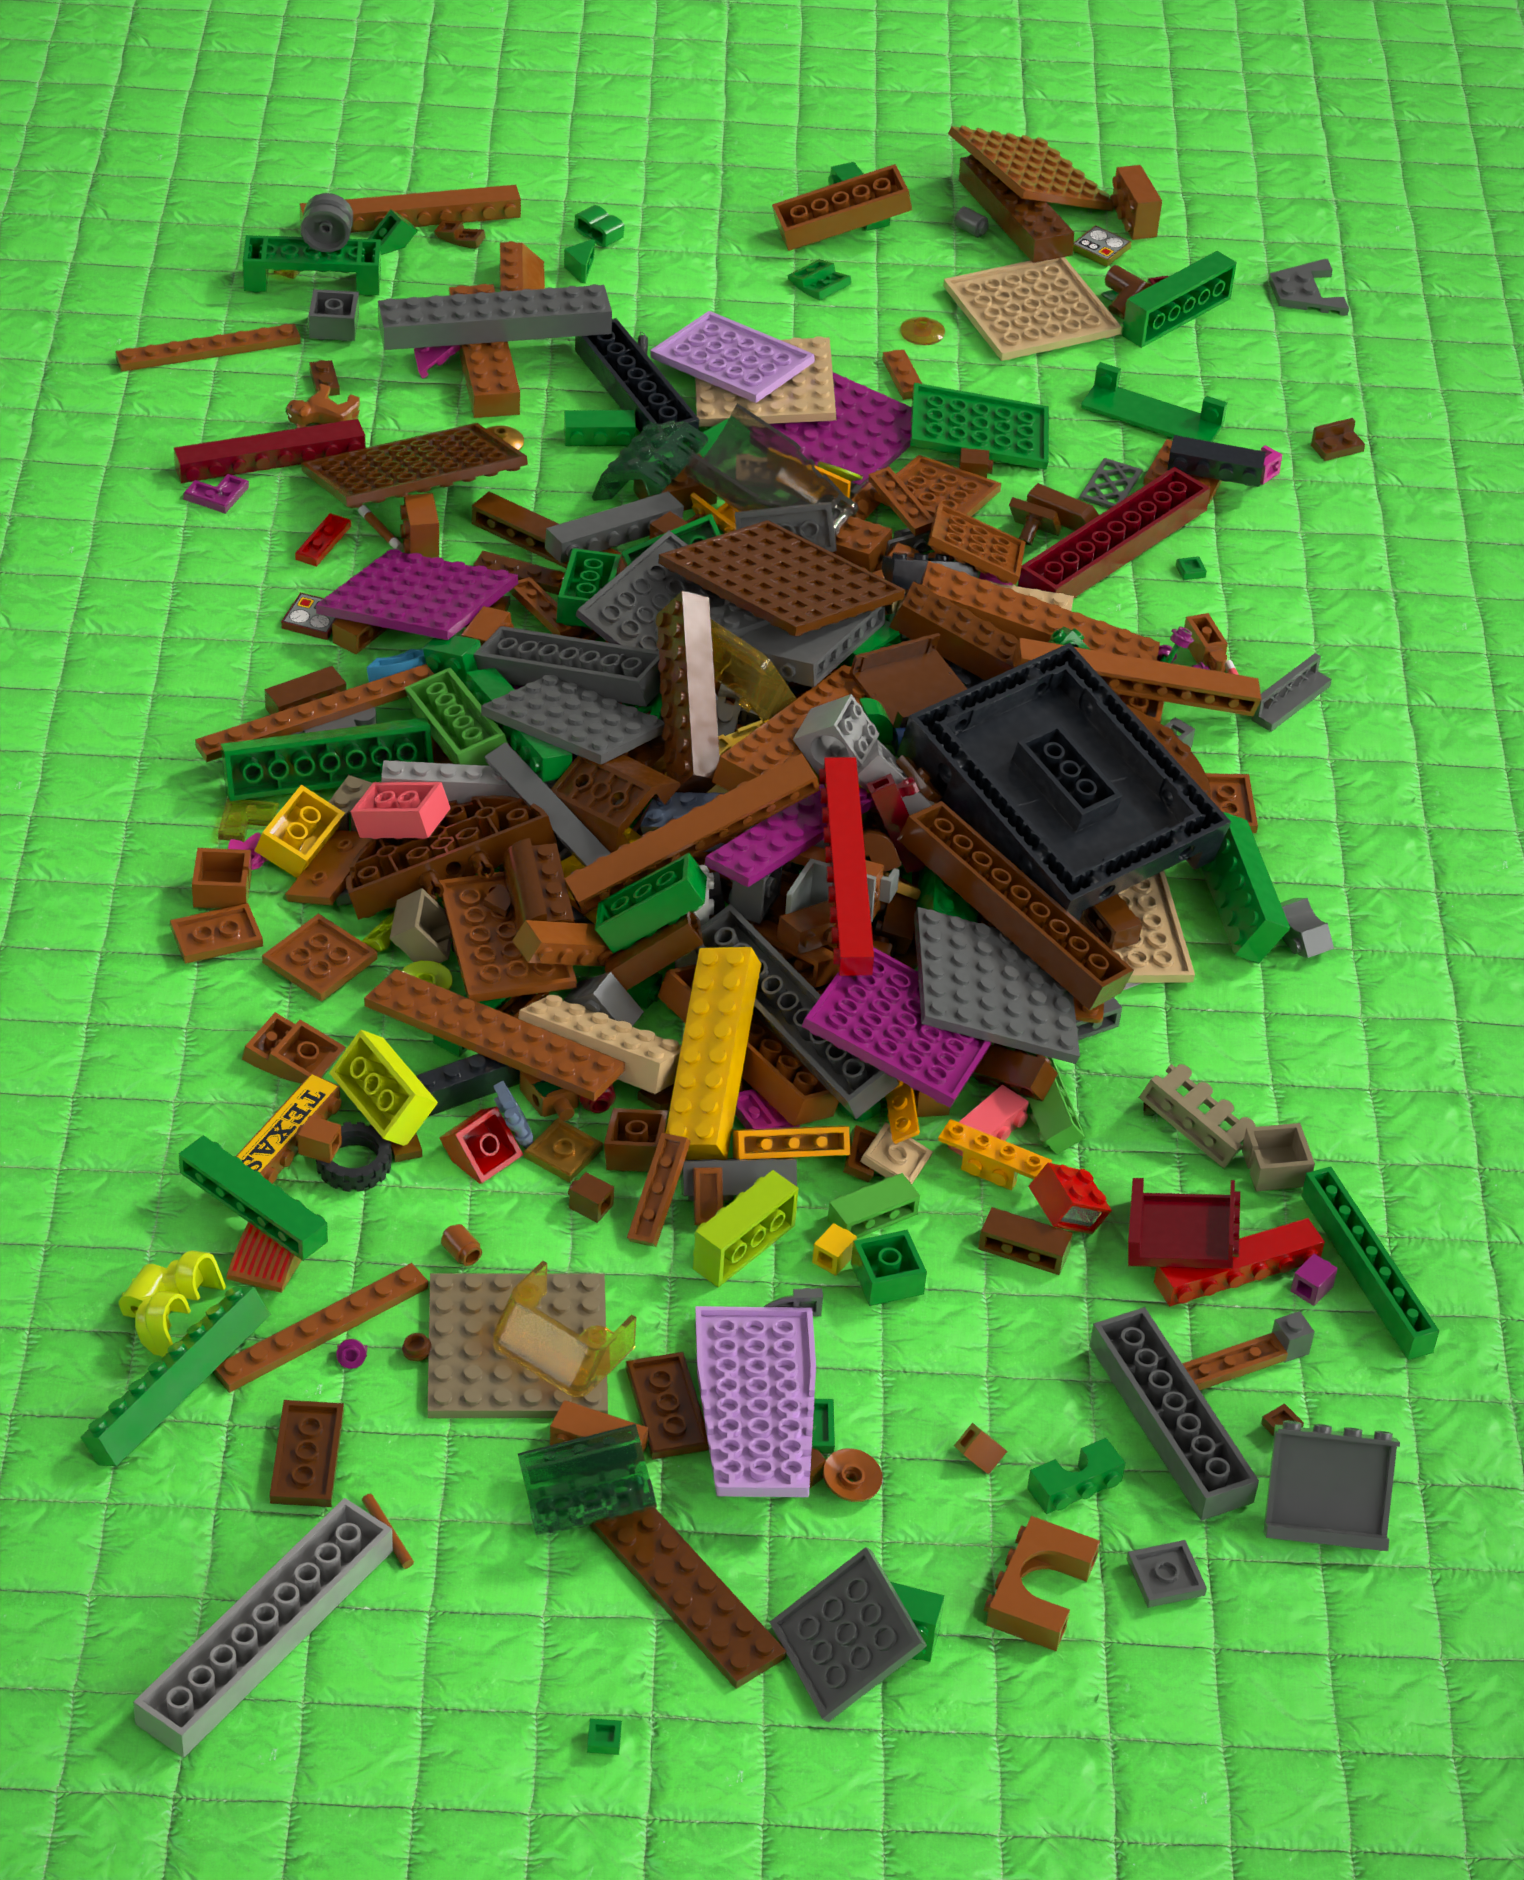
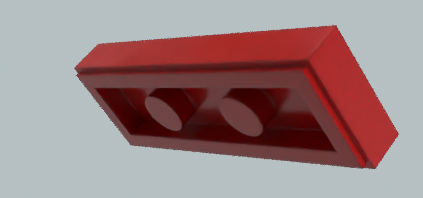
[295,513,351,567]

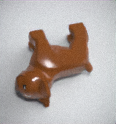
[285,384,360,428]

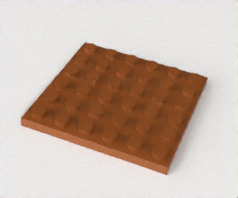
[948,126,1114,211]

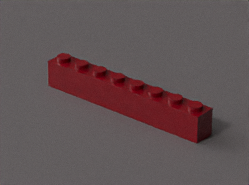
[174,419,366,483]

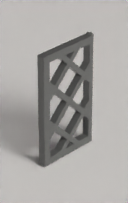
[1079,458,1143,509]

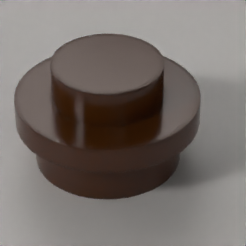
[402,1333,432,1361]

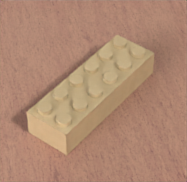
[518,995,682,1094]

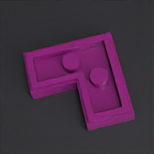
[183,474,249,514]

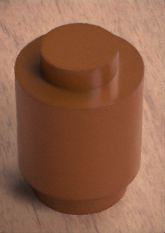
[441,1224,482,1266]

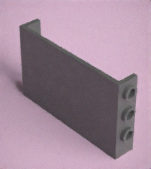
[733,605,885,687]

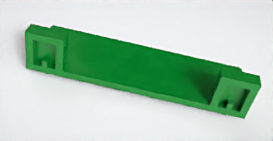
[1081,362,1228,442]

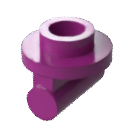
[336,1339,368,1369]

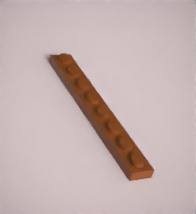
[115,324,301,372]
[213,1263,428,1393]

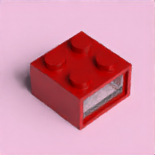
[1028,1163,1112,1234]

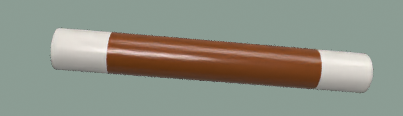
[358,505,403,551]

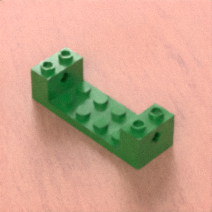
[243,235,381,296]

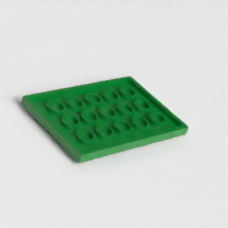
[910,383,1049,470]

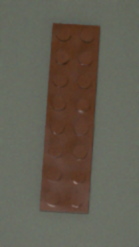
[587,1487,787,1689]

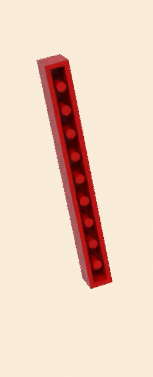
[819,757,874,976]

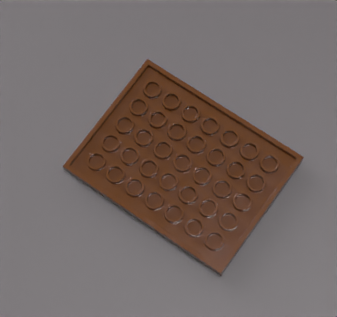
[301,423,528,508]

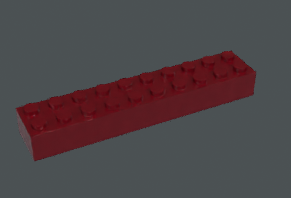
[1018,467,1211,598]

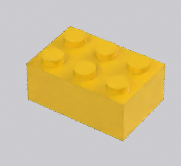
[254,785,345,879]

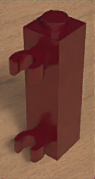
[867,773,925,873]

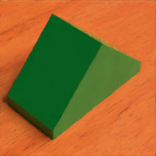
[564,239,595,283]

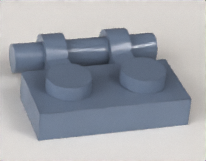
[494,1081,534,1149]

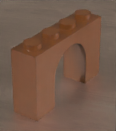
[984,1516,1100,1651]

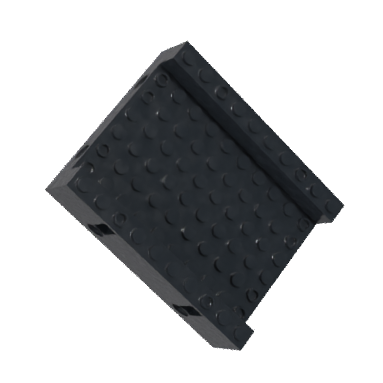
[897,643,1231,921]

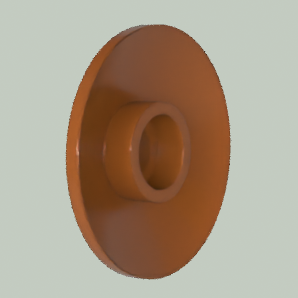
[823,1448,883,1502]

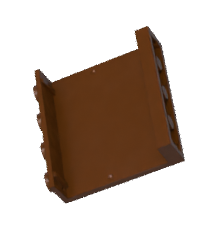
[849,633,967,728]

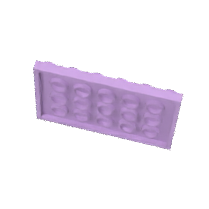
[650,311,815,403]

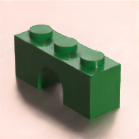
[1027,1438,1126,1514]

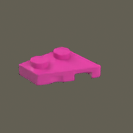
[735,1089,800,1129]

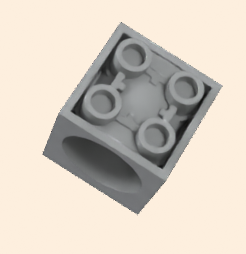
[793,694,879,776]

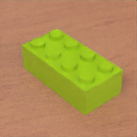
[693,1170,799,1288]

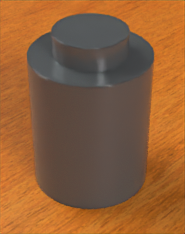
[954,206,989,237]

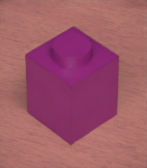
[1290,1254,1338,1306]

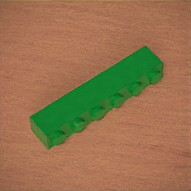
[178,1135,328,1261]

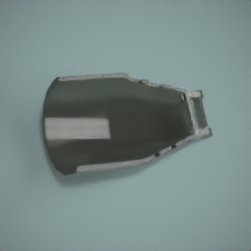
[685,403,859,537]

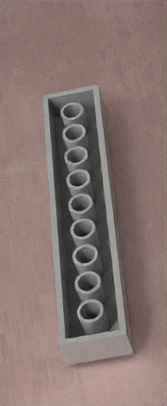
[133,1498,393,1758]

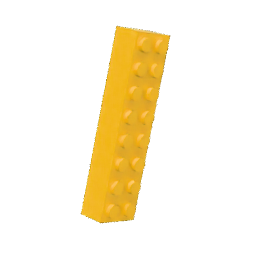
[666,947,761,1160]

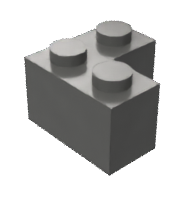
[563,972,644,1026]

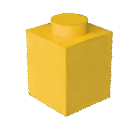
[812,1223,857,1276]

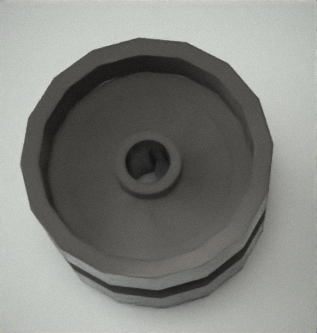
[301,193,353,252]

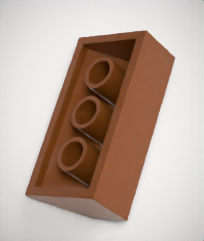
[500,241,545,291]

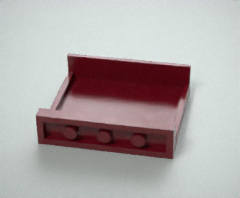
[1128,1178,1240,1269]

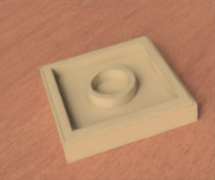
[860,1122,933,1184]

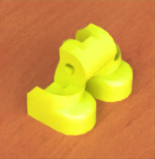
[119,1250,226,1356]

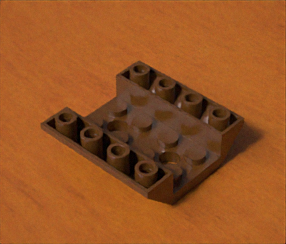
[551,754,681,853]

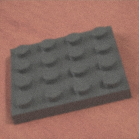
[770,1547,927,1722]

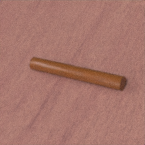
[362,1494,414,1569]

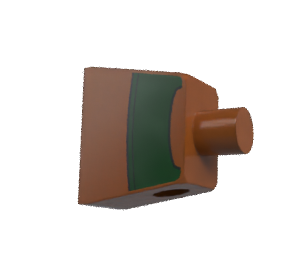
[520,1071,579,1121]

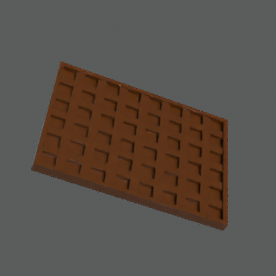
[658,520,905,636]

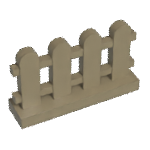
[1138,1064,1256,1168]

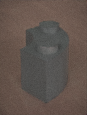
[1281,898,1334,958]

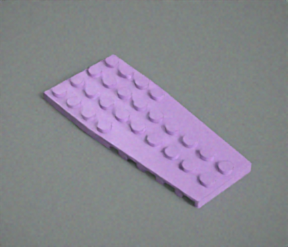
[695,1306,816,1497]

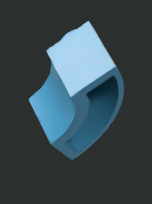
[367,649,426,682]

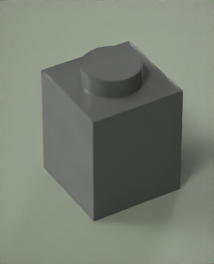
[1272,1311,1315,1363]

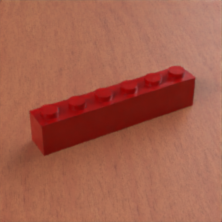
[1154,1218,1325,1307]

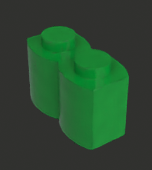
[574,205,625,247]

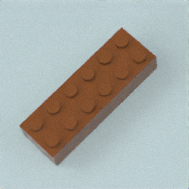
[772,164,912,251]

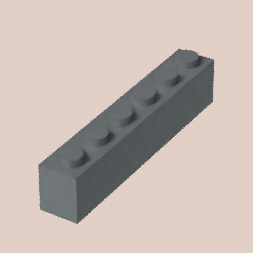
[545,491,684,563]

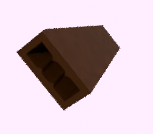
[604,912,703,991]

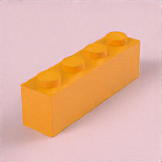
[732,1125,850,1160]

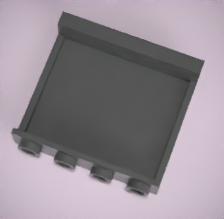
[1263,1421,1400,1551]

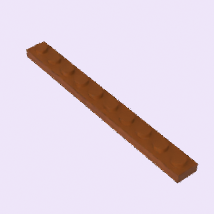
[195,664,434,763]

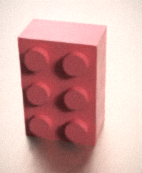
[350,782,451,839]

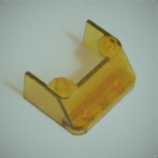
[710,619,797,723]
[493,1261,636,1397]

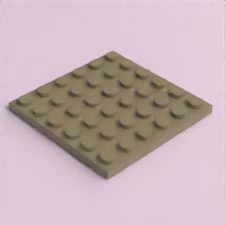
[428,1273,608,1418]

